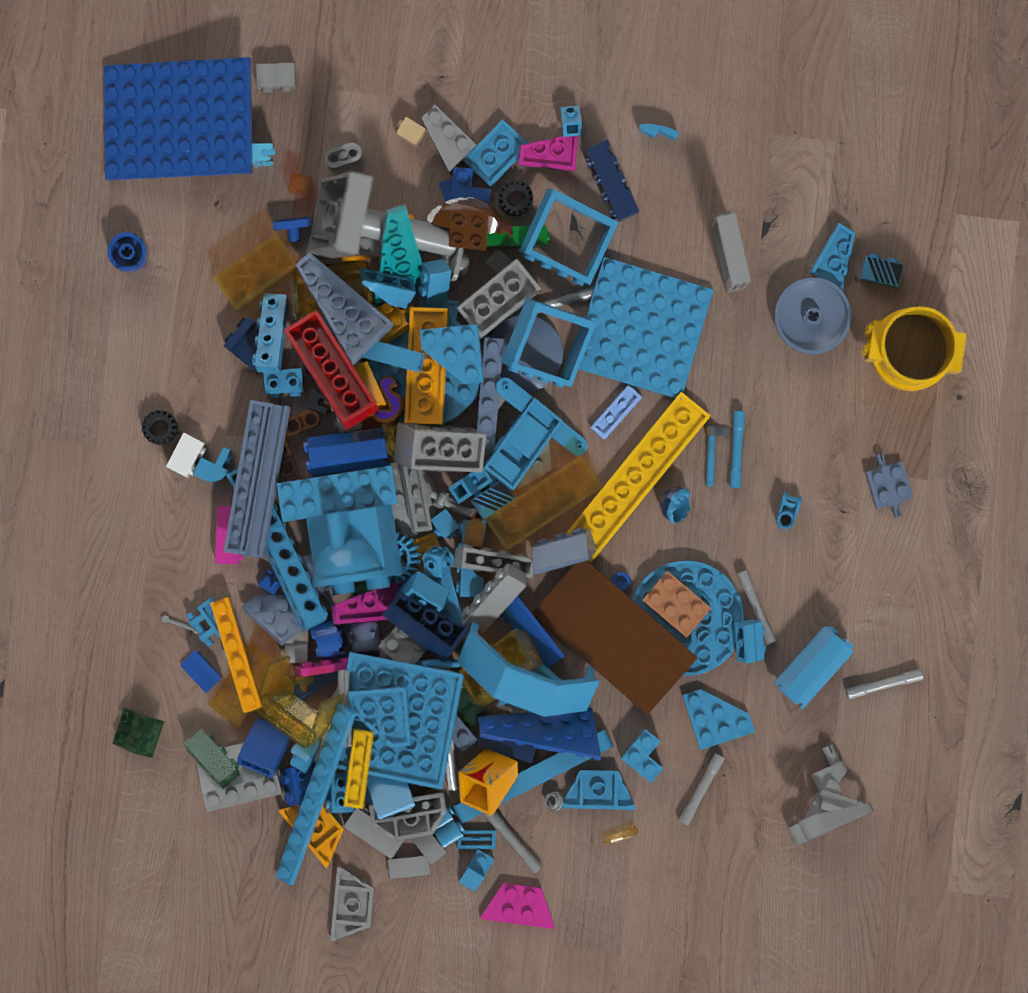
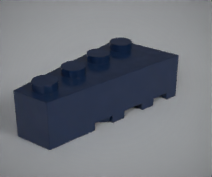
[584,139,639,222]
[382,592,470,662]

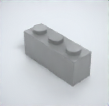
[344,806,405,859]

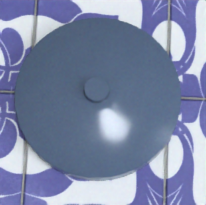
[774,278,852,355]
[491,316,563,392]

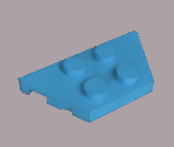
[561,770,636,810]

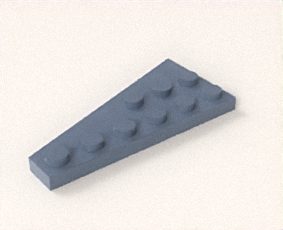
[296,252,393,365]

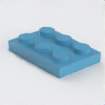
[463,119,528,188]

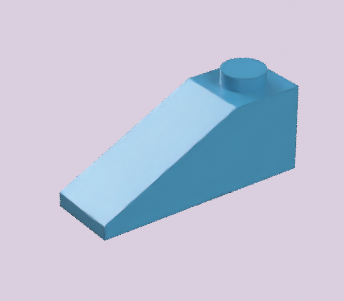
[359,268,416,309]

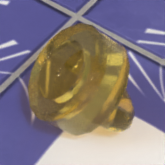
[294,675,313,692]

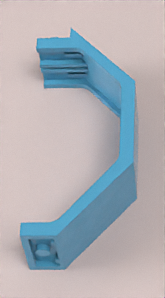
[457,622,600,717]

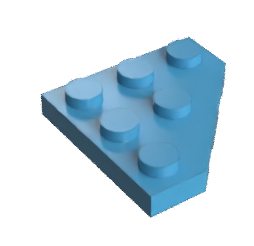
[420,324,484,384]
[348,687,412,747]
[682,689,755,750]

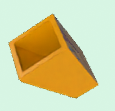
[459,748,518,816]

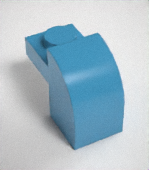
[193,447,233,482]
[448,463,496,504]

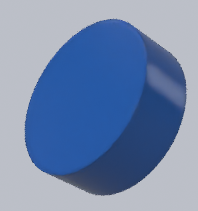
[611,572,631,591]

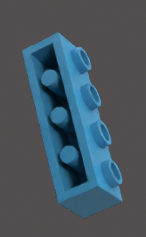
[252,293,289,374]

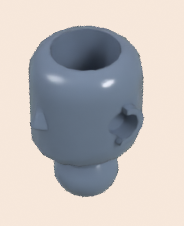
[348,621,381,654]

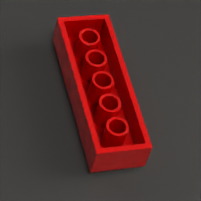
[284,310,379,430]

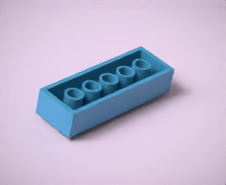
[277,466,398,522]

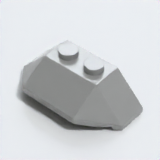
[369,793,447,841]

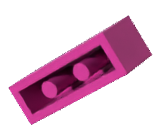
[215,506,244,565]

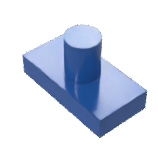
[273,216,312,242]

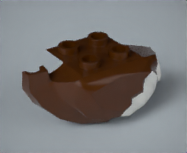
[427,197,513,251]

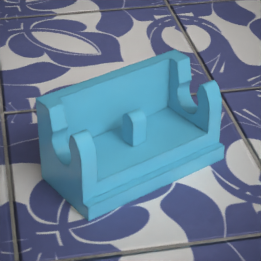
[252,143,276,168]

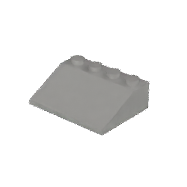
[195,743,284,812]

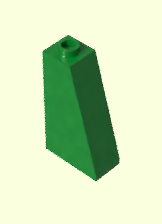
[471,226,550,250]

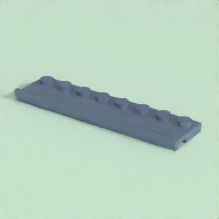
[224,400,291,559]

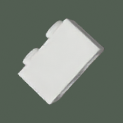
[166,433,207,478]

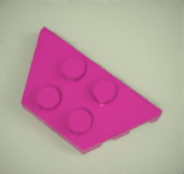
[481,882,554,929]

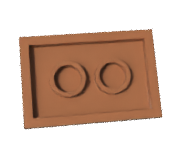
[643,571,711,638]

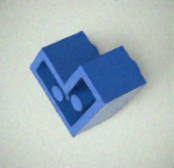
[451,167,491,205]

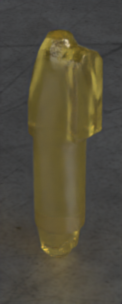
[603,826,639,844]

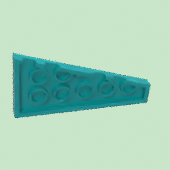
[374,204,422,306]

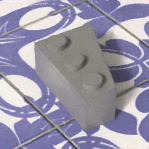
[421,105,476,174]

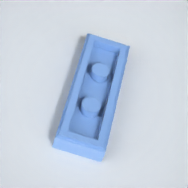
[590,385,642,440]

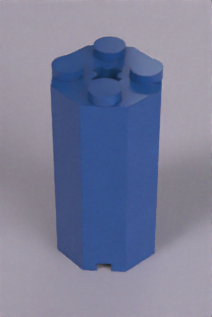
[304,428,389,476]

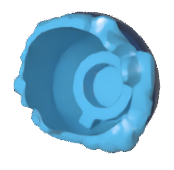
[660,486,691,523]

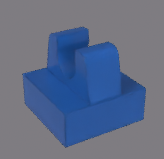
[258,569,280,595]

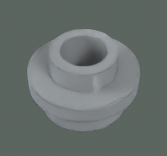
[545,792,563,811]

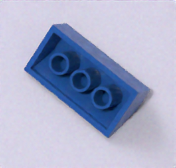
[500,596,564,668]

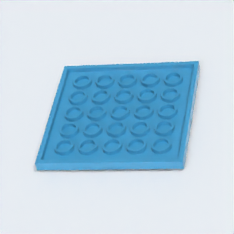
[578,257,714,400]
[337,652,464,790]

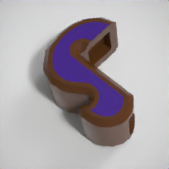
[373,376,405,424]

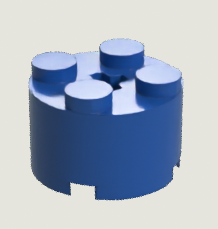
[107,232,149,273]
[311,619,348,660]

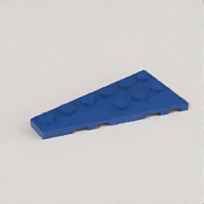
[478,707,601,761]

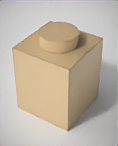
[395,117,426,147]

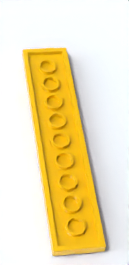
[566,392,711,563]

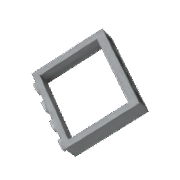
[711,211,751,293]

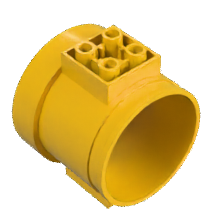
[862,307,967,391]

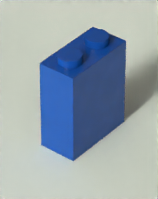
[237,718,292,778]

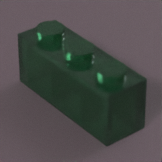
[183,729,240,790]

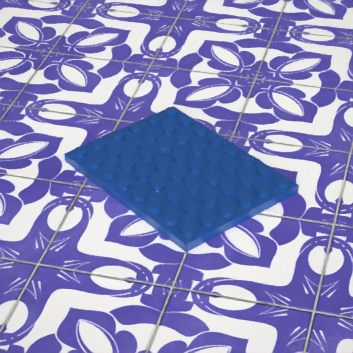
[104,57,253,181]

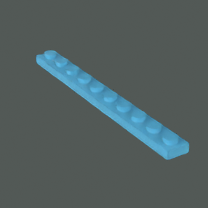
[275,704,357,886]

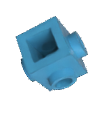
[422,546,451,578]

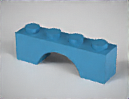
[456,520,486,597]

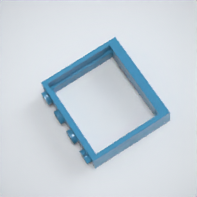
[519,189,619,286]
[502,298,596,388]

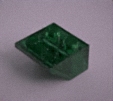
[112,707,164,758]

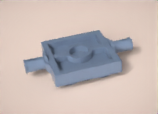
[865,453,914,518]

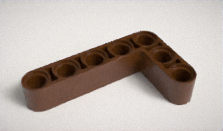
[280,410,320,482]

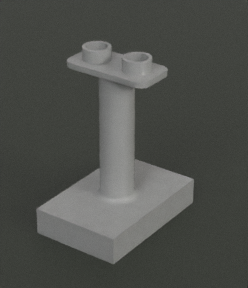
[306,172,469,282]

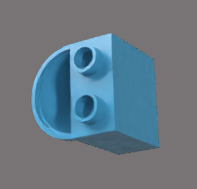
[306,505,402,596]

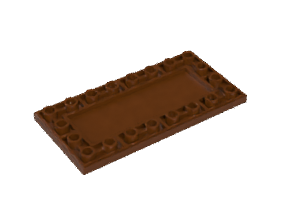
[532,560,698,715]

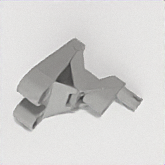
[788,744,874,846]

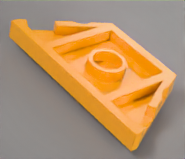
[278,805,344,868]

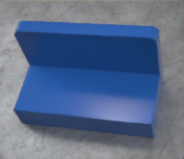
[181,650,223,692]

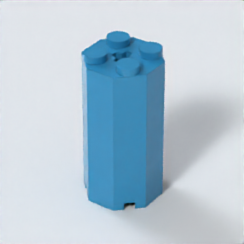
[773,626,854,710]

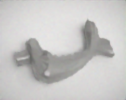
[429,490,478,520]

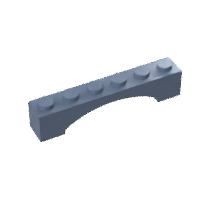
[477,336,504,454]

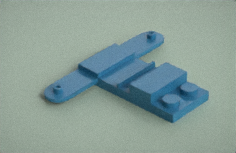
[483,378,588,490]

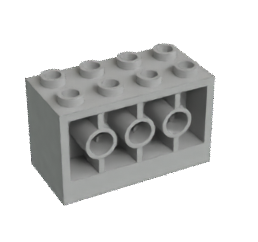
[457,259,541,339]
[394,423,487,472]

